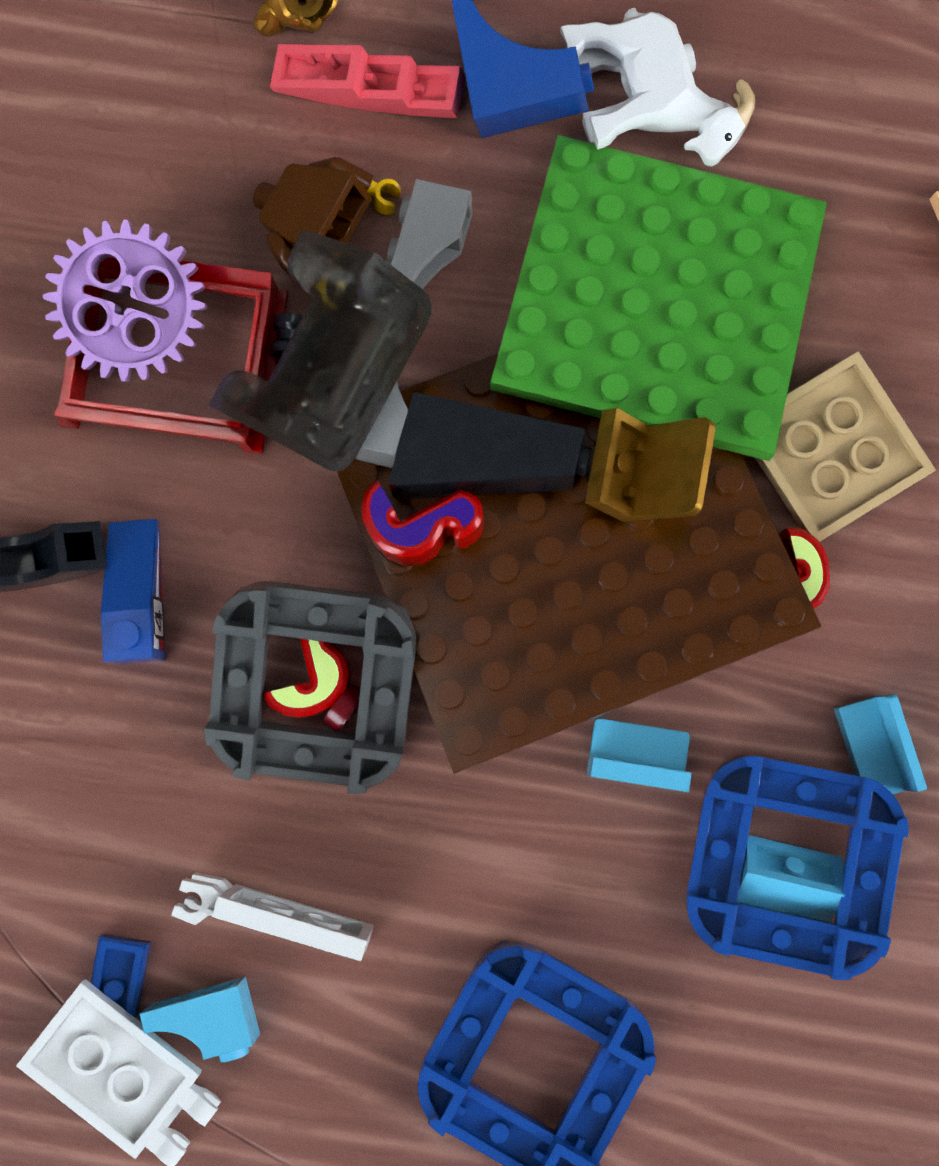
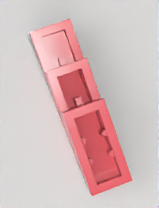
[270,44,466,119]

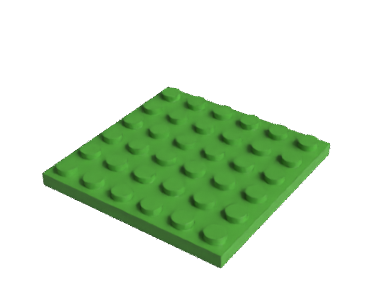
[490,135,827,461]

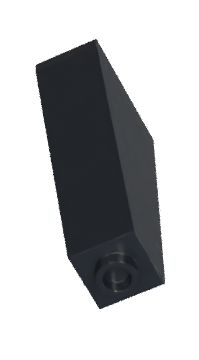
[388,392,592,499]

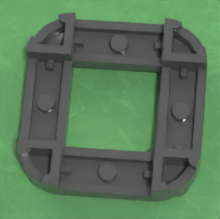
[204,581,416,794]

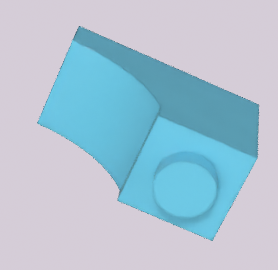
[140,976,260,1062]

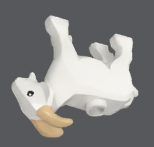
[560,8,755,167]

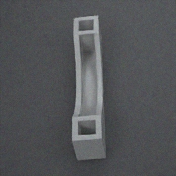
[335,179,473,468]

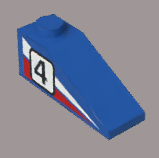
[101,519,166,664]

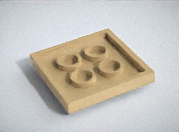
[755,351,936,542]

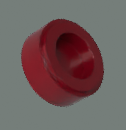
[322,683,360,732]

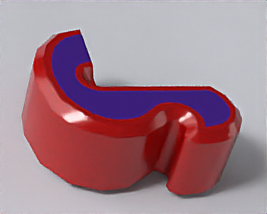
[361,480,484,567]

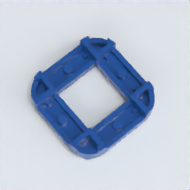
[686,756,909,980]
[418,941,656,1166]

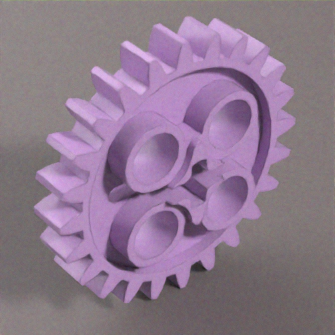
[43,219,207,382]

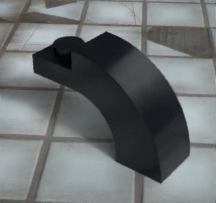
[0,521,107,592]

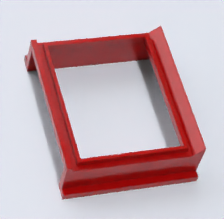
[54,258,288,454]

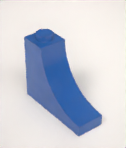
[452,0,595,138]

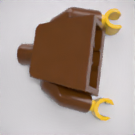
[253,157,401,311]

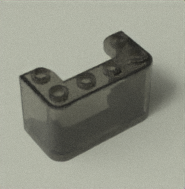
[208,229,432,471]

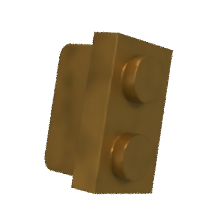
[585,408,716,522]

